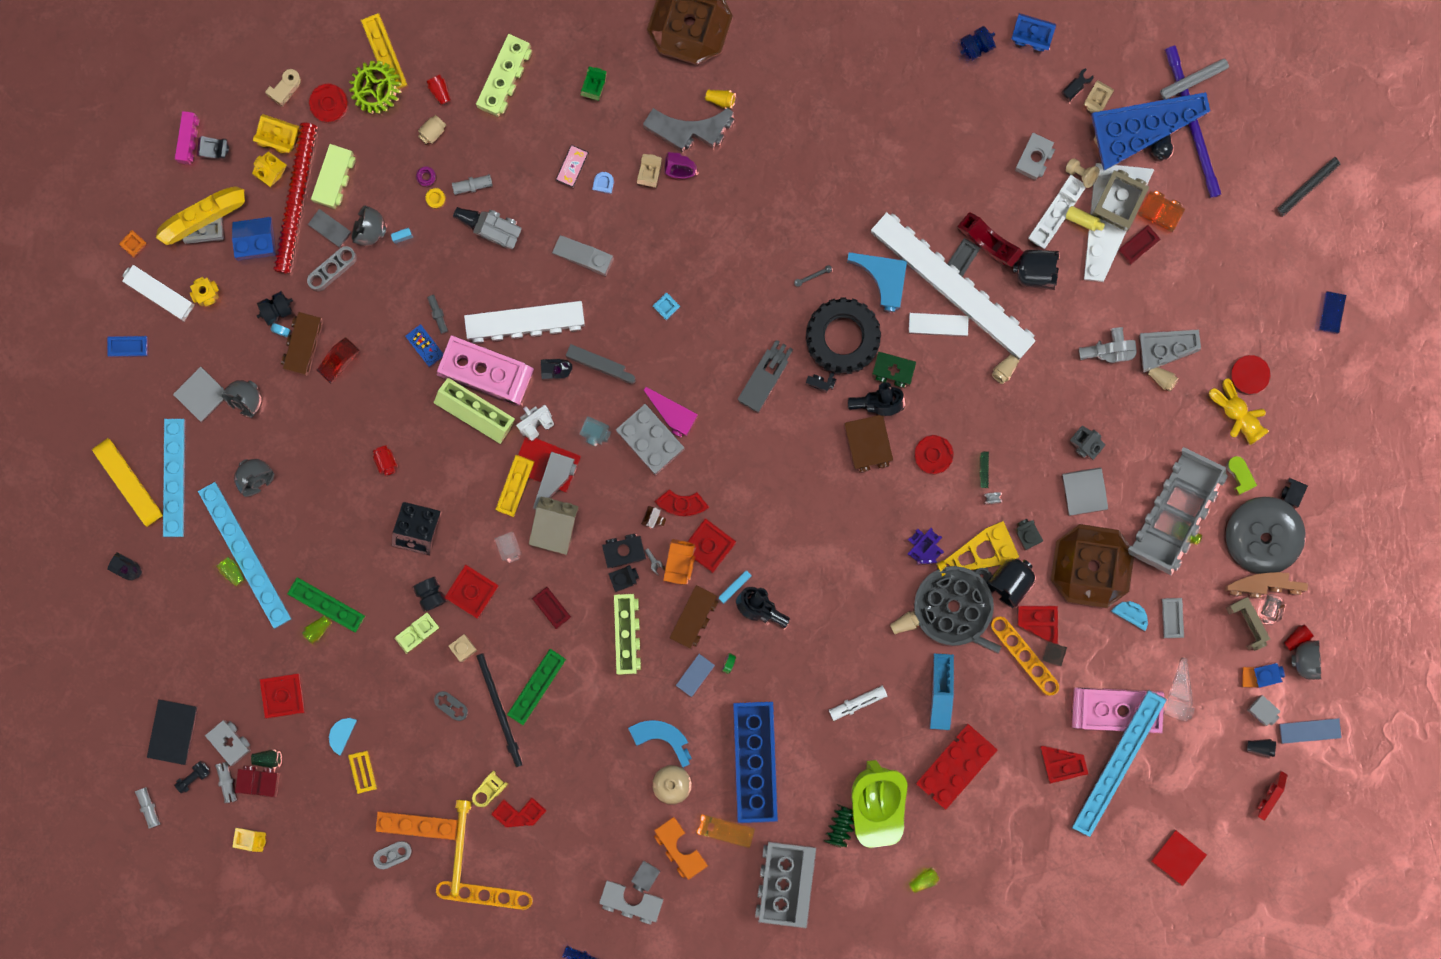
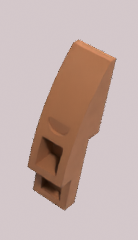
[1225,572,1308,598]

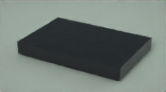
[147,699,198,765]

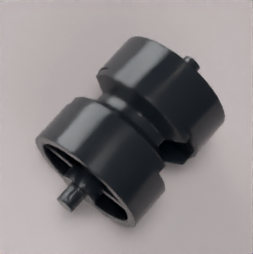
[256,291,293,326]

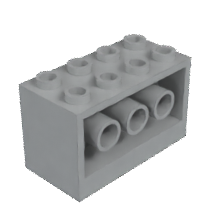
[755,841,816,928]

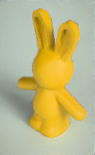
[1209,378,1269,445]

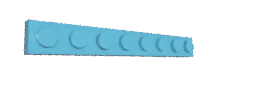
[198,482,292,629]
[1072,689,1166,837]

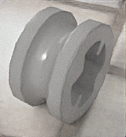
[984,492,1002,504]

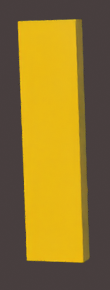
[361,13,408,89]

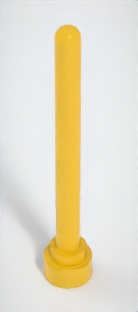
[451,800,472,896]

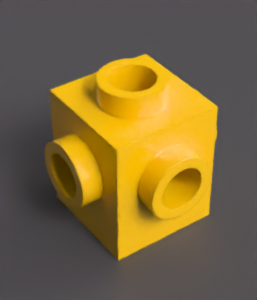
[252,151,287,187]
[189,277,219,307]

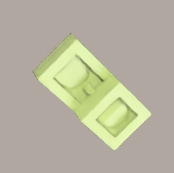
[394,613,439,654]

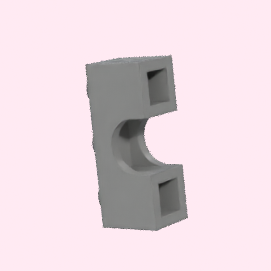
[599,880,664,925]

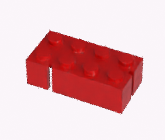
[915,724,998,810]

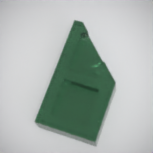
[980,451,989,488]

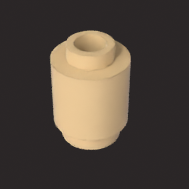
[418,115,446,144]

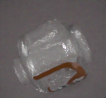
[1257,594,1286,625]

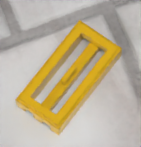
[348,750,377,794]

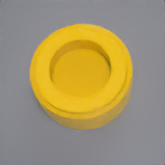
[426,188,446,209]

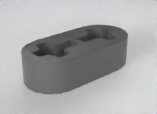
[434,691,468,721]

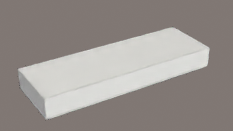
[909,313,969,336]

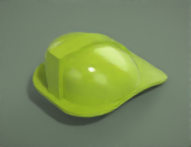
[851,760,908,848]

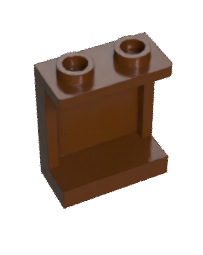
[844,415,893,473]

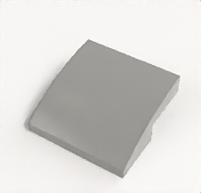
[1062,467,1108,516]

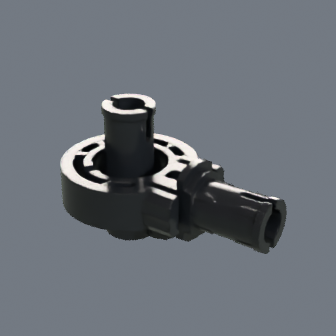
[848,382,905,416]
[736,587,790,629]

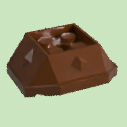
[647,0,733,65]
[1050,524,1134,608]

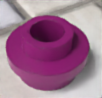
[416,166,436,186]

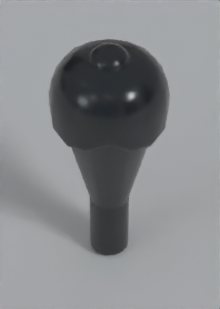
[1151,134,1174,160]

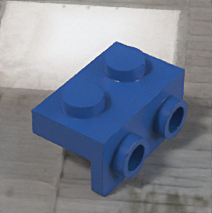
[1011,13,1056,51]

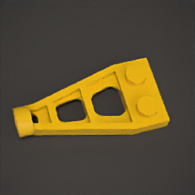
[936,521,1019,577]

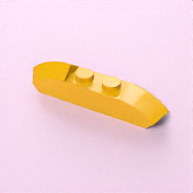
[156,186,245,245]

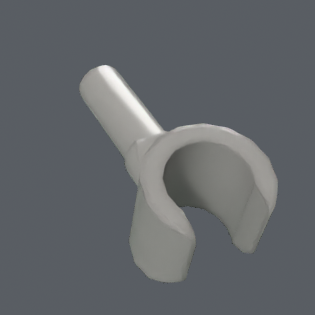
[645,548,666,575]

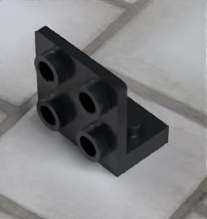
[391,502,441,555]

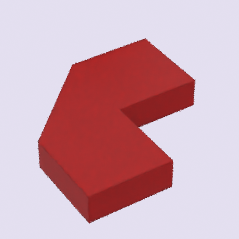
[491,798,547,827]

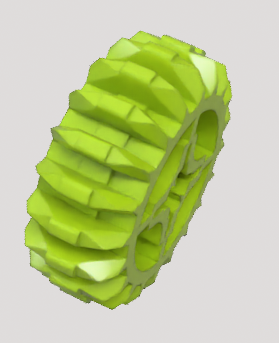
[349,60,402,114]

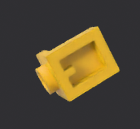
[232,828,266,852]

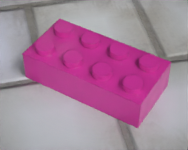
[175,111,199,165]

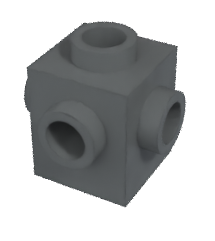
[1070,425,1105,460]

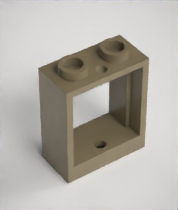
[1092,170,1149,232]

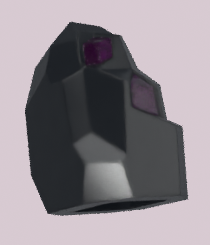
[541,359,573,380]
[107,552,142,580]

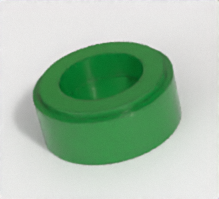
[722,653,736,674]

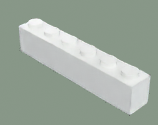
[464,301,585,343]

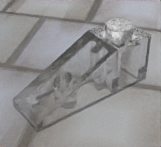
[1163,657,1195,722]

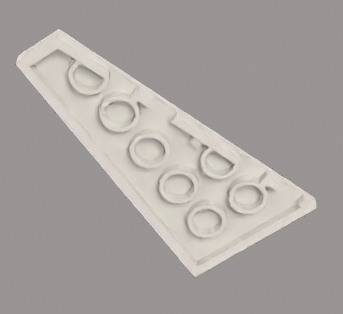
[1084,163,1154,282]

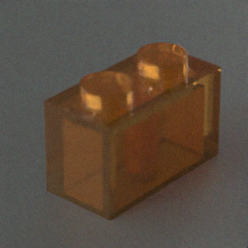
[1138,190,1185,232]

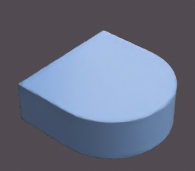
[592,172,614,194]

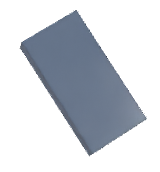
[676,654,715,697]

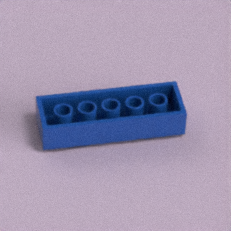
[733,702,778,823]

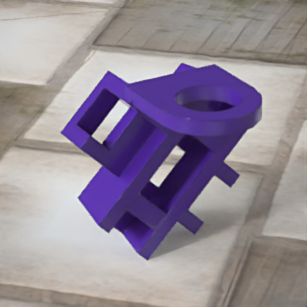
[908,528,944,565]

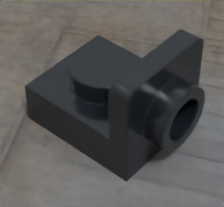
[805,372,837,393]
[609,565,640,592]

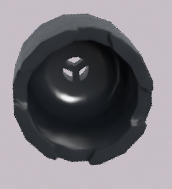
[1013,250,1060,290]
[986,558,1036,608]

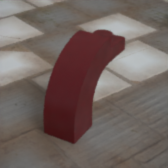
[957,212,1023,267]

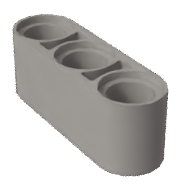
[307,246,357,292]

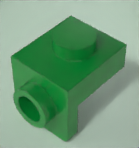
[580,66,607,101]

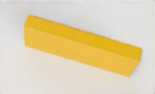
[495,454,535,517]

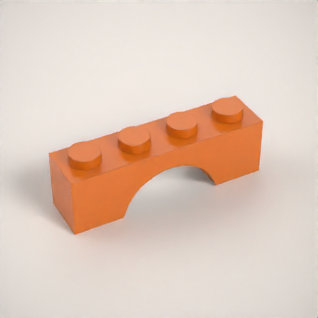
[375,811,458,840]

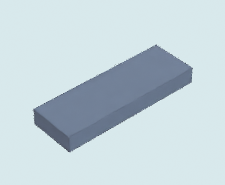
[1279,718,1342,744]

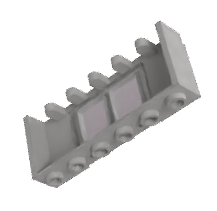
[1128,447,1228,576]

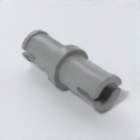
[452,174,493,195]
[215,762,237,804]
[135,787,160,828]

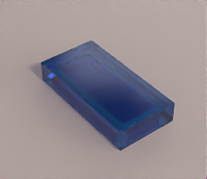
[1319,291,1346,334]

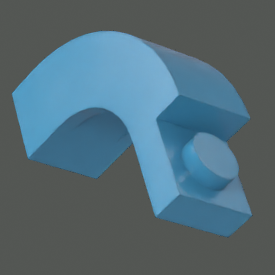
[628,720,692,767]

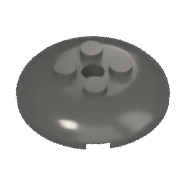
[1226,496,1306,574]
[914,566,994,646]

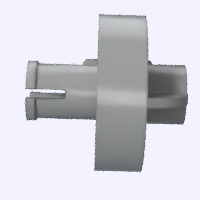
[1079,327,1137,363]

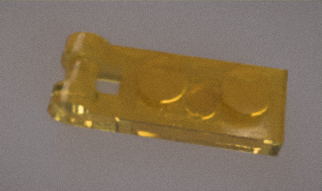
[696,814,755,848]

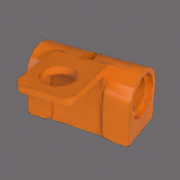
[663,539,695,584]

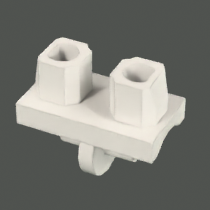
[516,405,554,441]

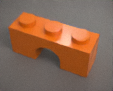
[654,817,708,880]

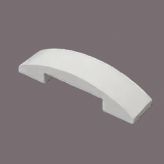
[1028,175,1086,249]

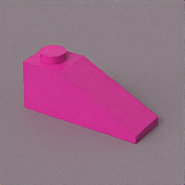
[644,387,698,438]

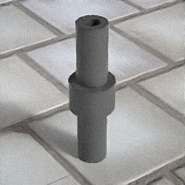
[427,295,448,334]

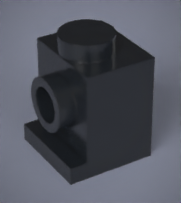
[1281,478,1308,509]

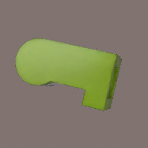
[1226,456,1257,496]

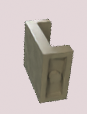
[529,497,579,555]
[1226,597,1270,651]

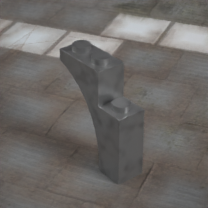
[643,108,735,152]

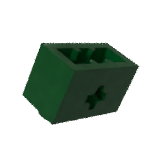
[872,352,916,388]

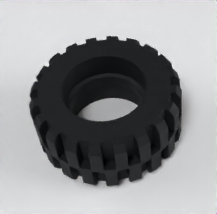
[806,297,881,375]

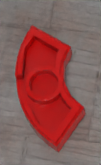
[654,489,710,516]

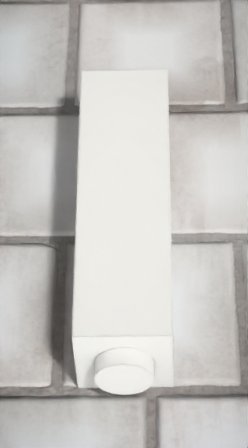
[122,265,195,321]

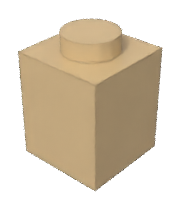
[448,634,478,662]

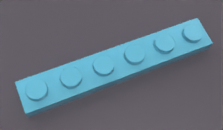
[163,419,185,537]

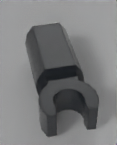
[1061,68,1094,101]

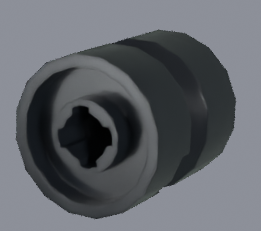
[412,577,447,612]

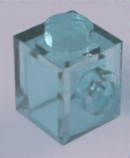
[580,416,611,446]

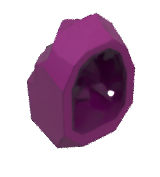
[664,152,697,179]

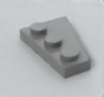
[1139,330,1201,373]

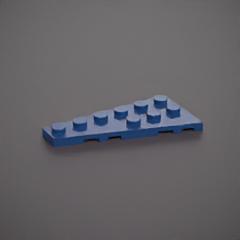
[1091,92,1210,171]

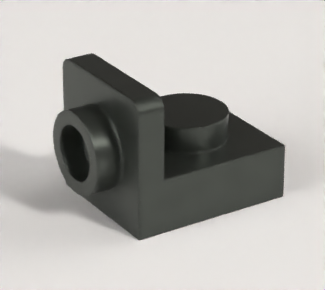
[1015,519,1043,551]

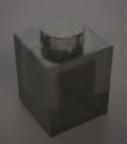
[1041,641,1067,667]

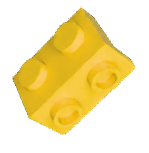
[253,114,300,153]

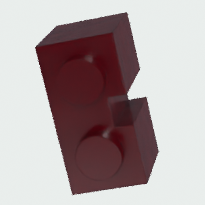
[235,766,280,797]

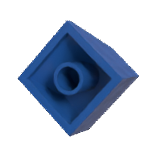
[232,217,276,261]

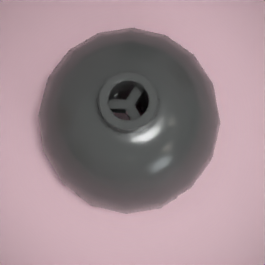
[351,205,386,246]
[222,380,262,418]
[234,459,275,497]
[1292,640,1321,680]

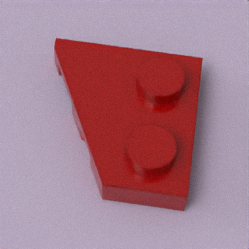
[1018,606,1058,644]
[1040,746,1088,784]
[1257,771,1288,821]

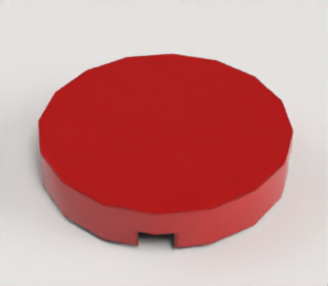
[309,83,348,123]
[1231,355,1271,395]
[914,435,954,474]

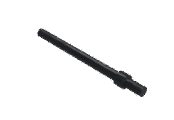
[476,653,523,767]

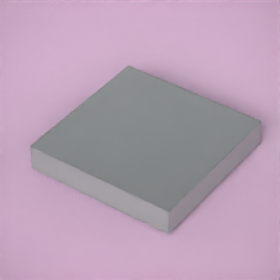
[173,367,224,422]

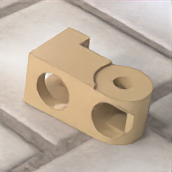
[265,69,301,107]

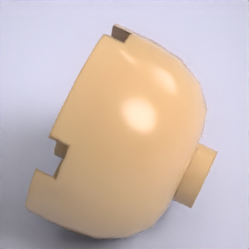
[652,765,692,805]

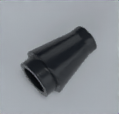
[453,207,480,230]
[1247,739,1277,759]

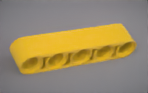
[92,438,163,527]

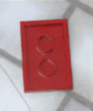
[518,437,581,493]

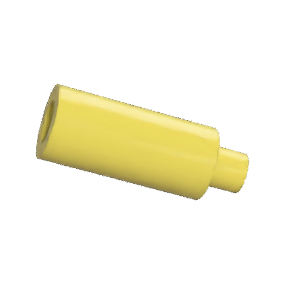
[1066,206,1105,231]

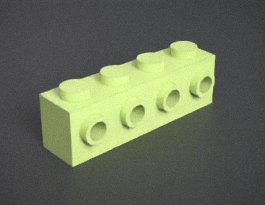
[476,34,532,117]
[434,378,515,444]
[614,594,641,675]

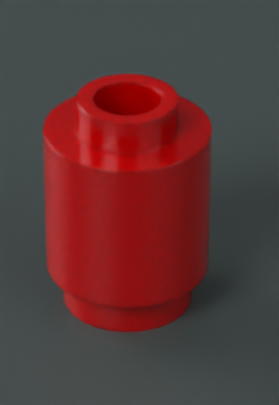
[372,445,398,476]

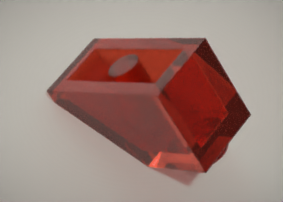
[317,337,360,383]

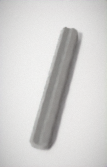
[1160,59,1229,100]

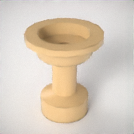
[1066,158,1099,188]

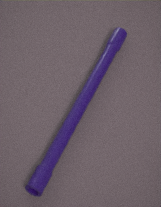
[1165,46,1222,198]

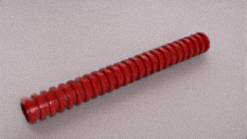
[273,122,317,273]

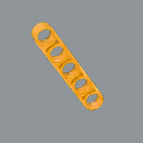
[991,616,1059,696]
[436,881,533,910]

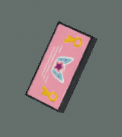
[555,145,589,189]

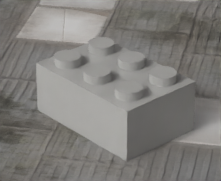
[616,404,685,476]

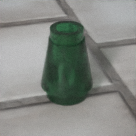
[251,749,282,769]

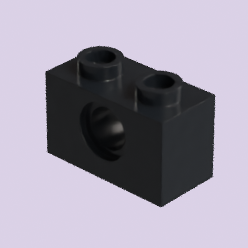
[602,533,646,569]

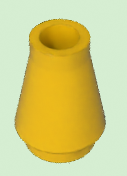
[705,89,736,109]

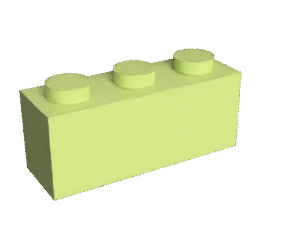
[311,144,356,209]

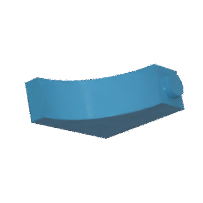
[847,252,907,312]
[930,653,954,730]

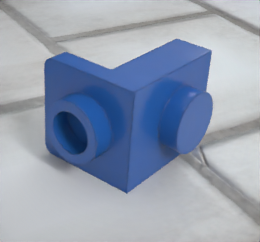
[1254,662,1285,688]

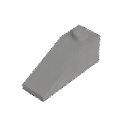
[552,235,614,277]
[533,452,577,510]

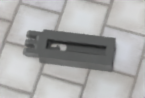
[737,340,793,413]
[566,344,636,384]

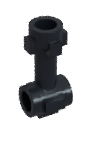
[174,761,210,794]

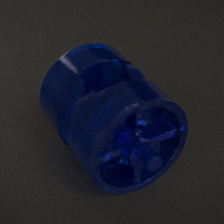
[960,26,996,61]

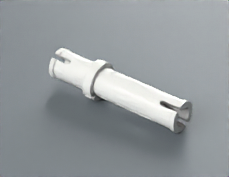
[829,685,888,721]

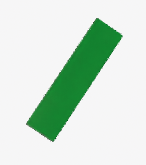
[287,577,366,633]
[507,649,567,726]

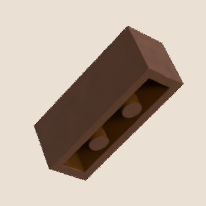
[281,312,323,376]
[670,585,719,649]

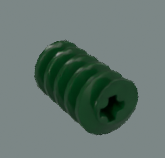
[823,804,854,848]

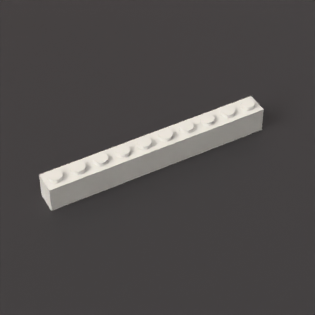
[871,212,1036,360]

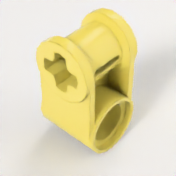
[472,771,508,807]

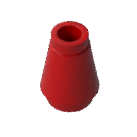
[426,75,451,105]
[1284,624,1314,651]

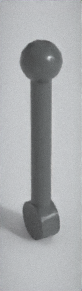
[794,265,832,287]

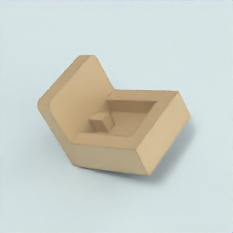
[1084,80,1114,113]
[637,154,662,187]

